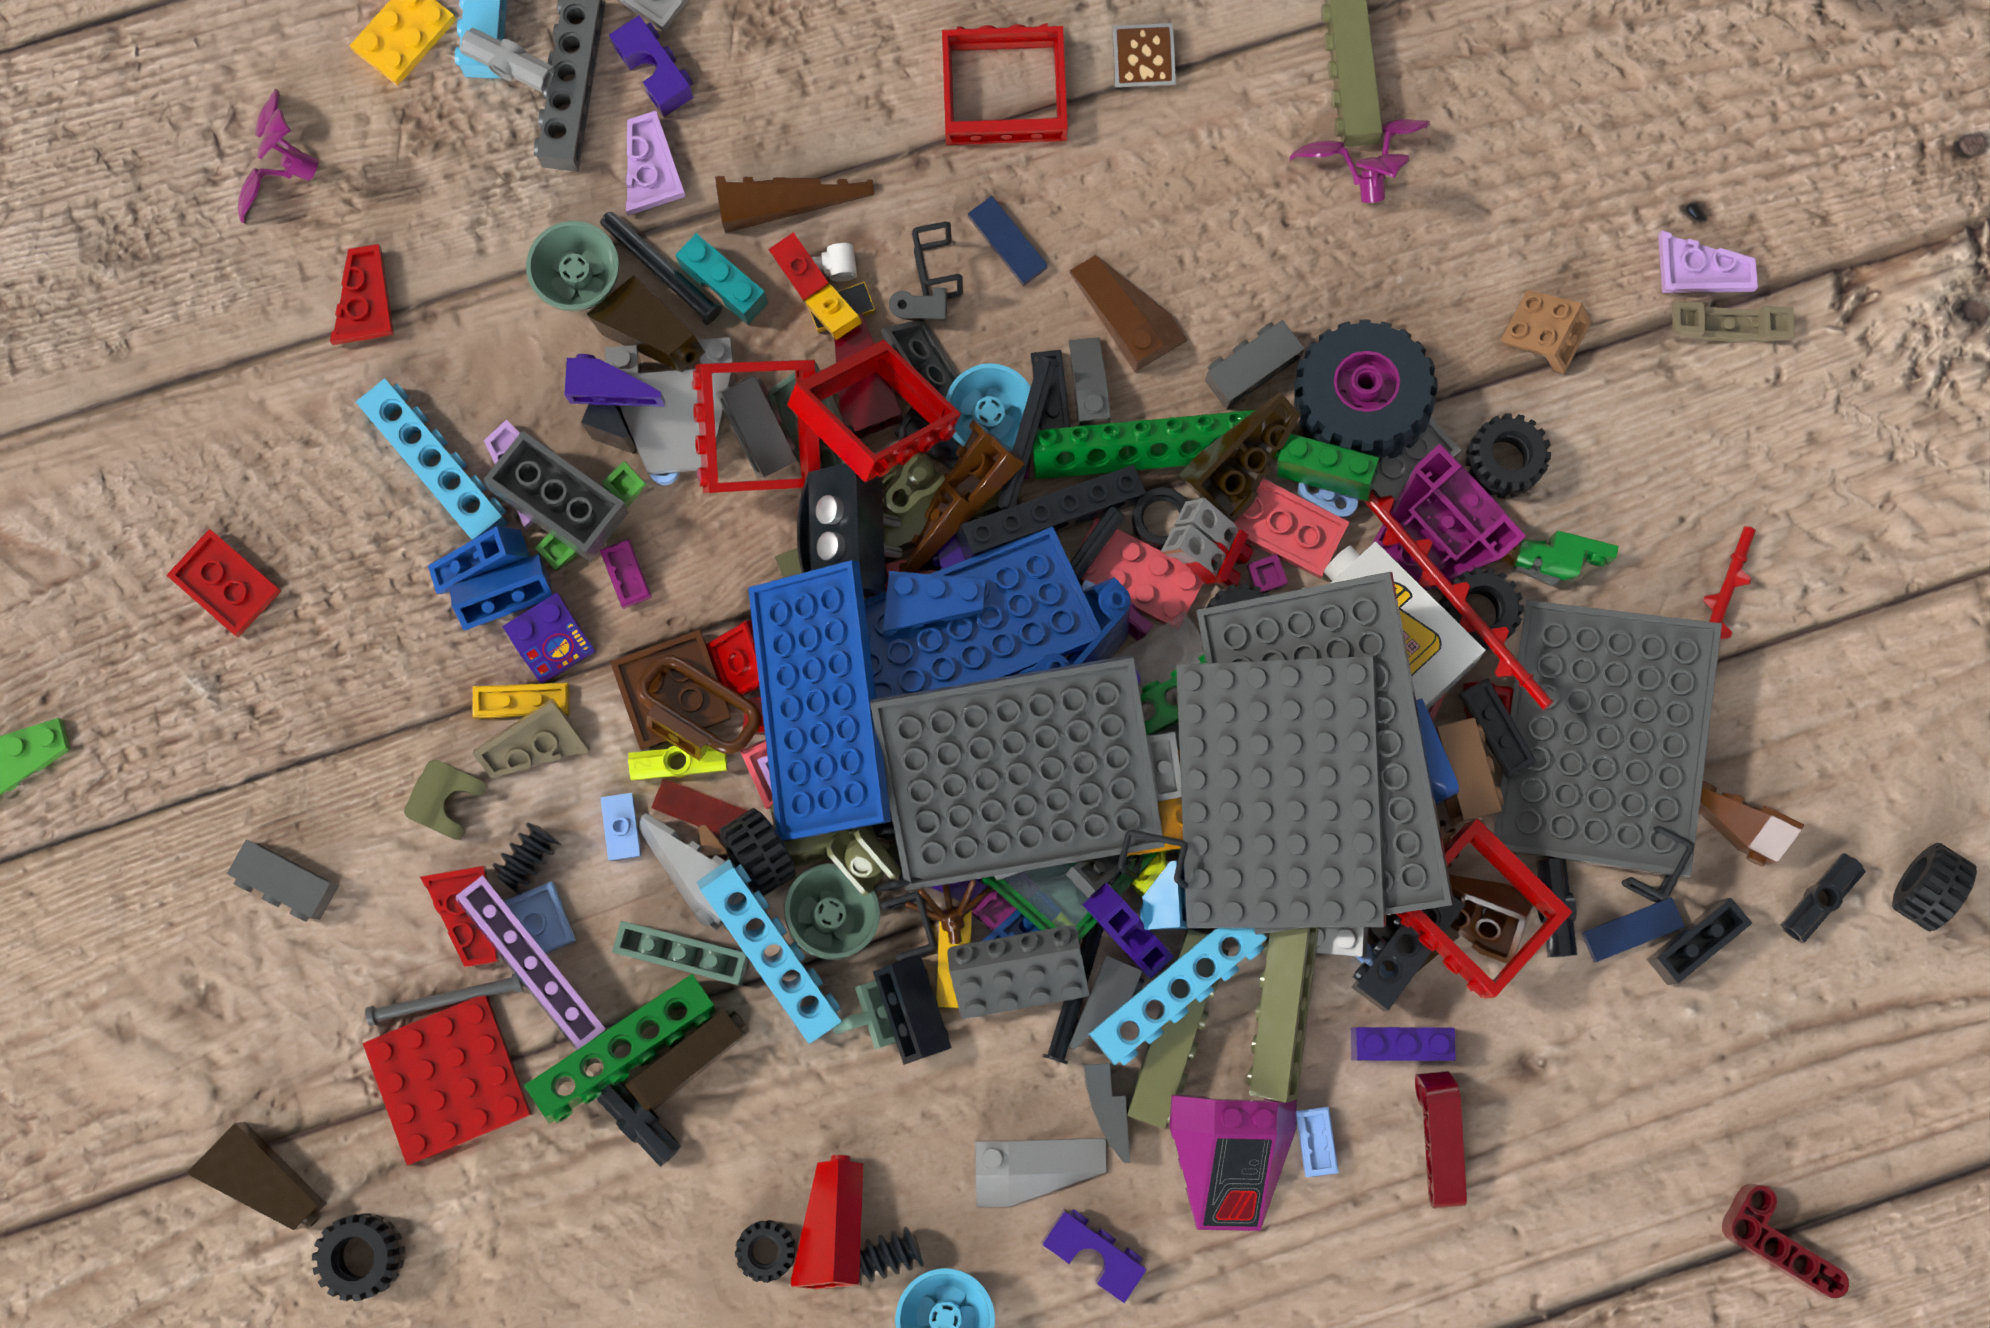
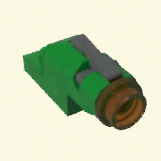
[1501,530,1619,586]

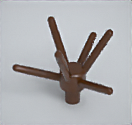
[905,880,991,944]

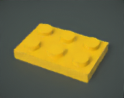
[349,0,457,86]

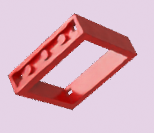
[942,23,1068,145]
[787,339,961,482]
[691,360,820,493]
[1396,818,1572,999]

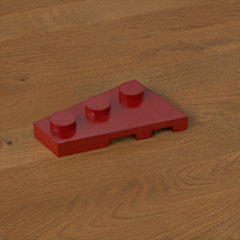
[420,866,499,967]

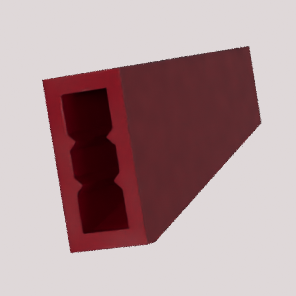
[834,313,903,439]

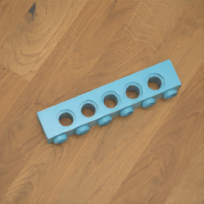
[356,378,509,540]
[697,859,841,1044]
[1089,928,1267,1066]

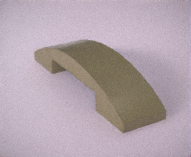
[1672,301,1795,342]

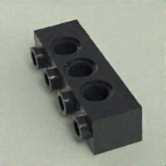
[1352,896,1465,1011]

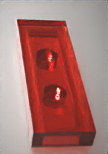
[651,779,747,835]

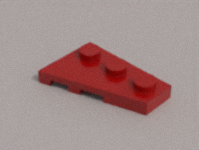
[330,244,394,345]

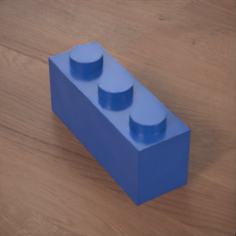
[449,554,553,631]

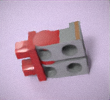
[1161,498,1254,589]

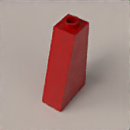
[791,1155,864,1290]

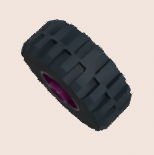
[1294,319,1438,463]

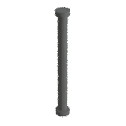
[365,973,524,1026]

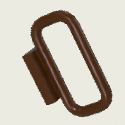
[636,655,761,761]

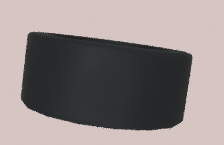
[1131,487,1187,550]

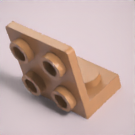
[1501,290,1591,374]

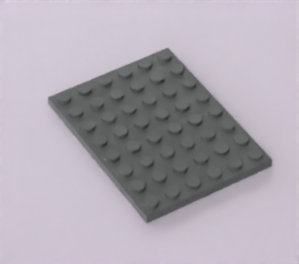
[1494,600,1722,878]
[870,655,1165,891]
[1176,656,1386,928]

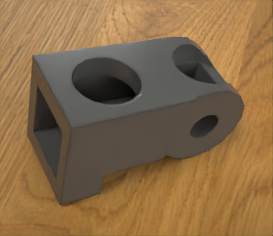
[889,287,948,320]

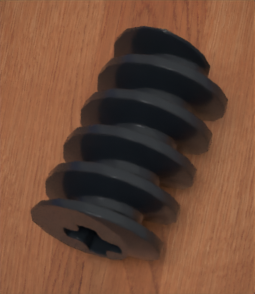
[492,822,562,895]
[859,1227,924,1286]

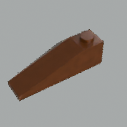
[1070,255,1187,372]
[1699,781,1804,866]
[1425,874,1533,964]

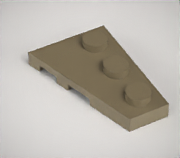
[472,698,590,779]

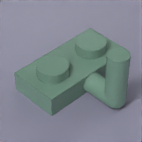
[832,980,896,1049]

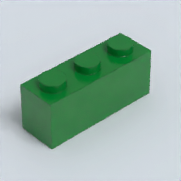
[1277,434,1379,501]

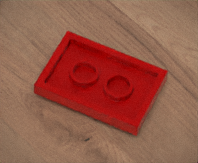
[166,529,281,638]

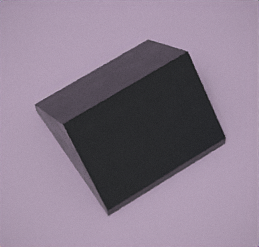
[581,404,637,454]

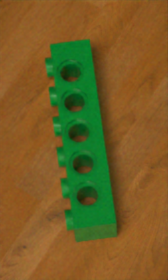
[524,974,716,1124]

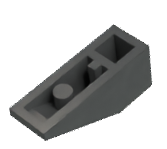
[1069,337,1111,426]
[1068,955,1145,1049]

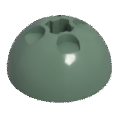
[526,221,619,312]
[784,864,880,960]

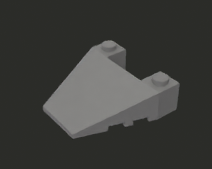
[605,337,735,475]

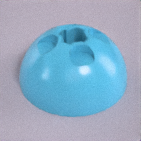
[946,363,1031,450]
[895,1268,995,1328]

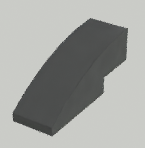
[1082,1063,1130,1163]

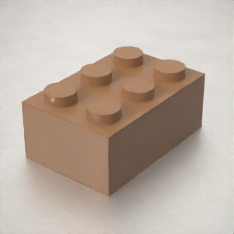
[1435,717,1504,827]

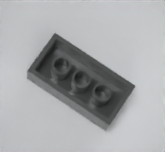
[483,430,628,562]

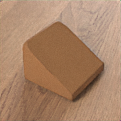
[697,825,728,860]

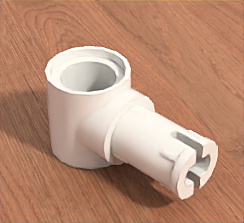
[811,243,857,282]

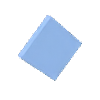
[504,881,576,954]

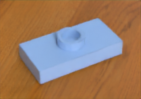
[600,793,642,861]
[1296,1107,1339,1177]

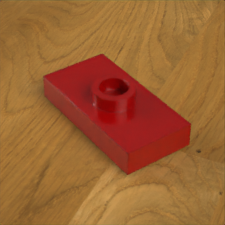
[768,232,829,302]

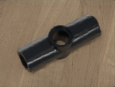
[1780,853,1866,943]
[1536,858,1577,958]
[596,1082,682,1167]

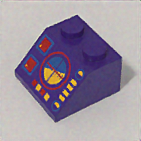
[502,593,596,684]

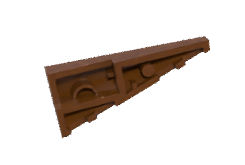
[715,176,874,233]
[899,419,1025,573]

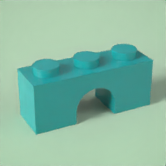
[675,233,768,325]

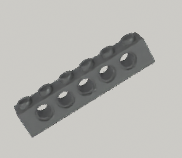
[534,0,606,172]

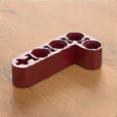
[1415,1071,1467,1209]
[1722,1184,1849,1298]

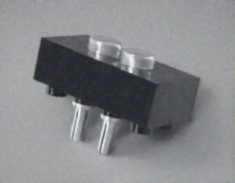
[797,463,902,597]

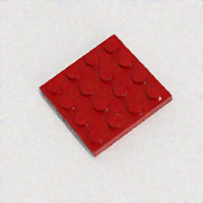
[363,995,532,1166]

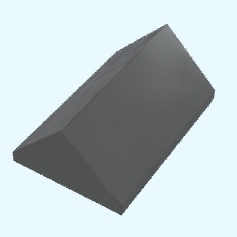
[881,319,959,399]

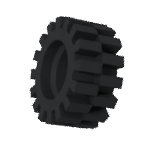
[735,1220,796,1283]

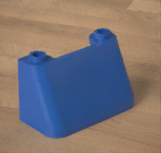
[1017,577,1131,675]

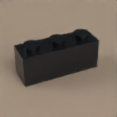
[1646,898,1752,985]
[873,955,952,1065]

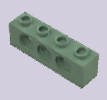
[612,921,749,986]

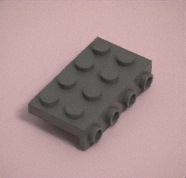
[947,925,1089,1019]

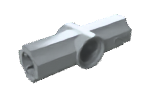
[460,27,555,93]

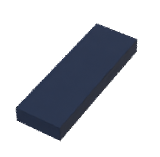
[968,196,1048,286]
[1581,897,1685,962]

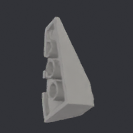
[638,813,749,931]
[975,1138,1107,1207]

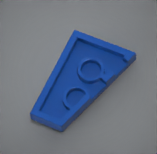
[883,571,986,636]

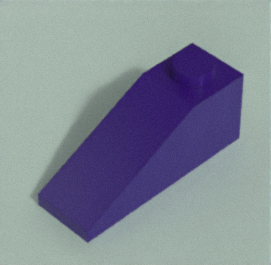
[564,354,665,407]

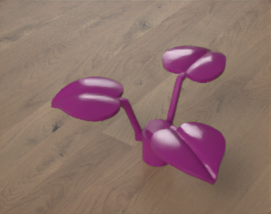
[238,89,319,224]
[1289,119,1430,203]

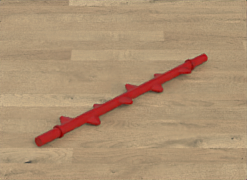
[1359,489,1553,710]
[1703,526,1756,640]

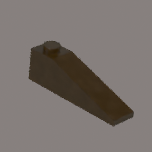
[1179,392,1301,523]

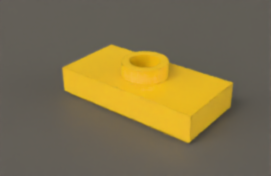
[804,284,862,340]

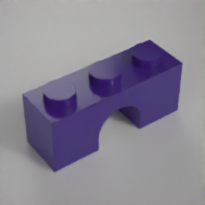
[609,15,694,117]
[1082,882,1174,979]
[1350,1027,1456,1061]
[1041,1209,1147,1303]

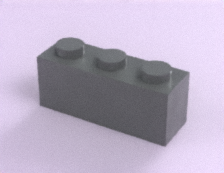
[1205,320,1304,410]
[715,376,797,478]
[227,839,339,922]

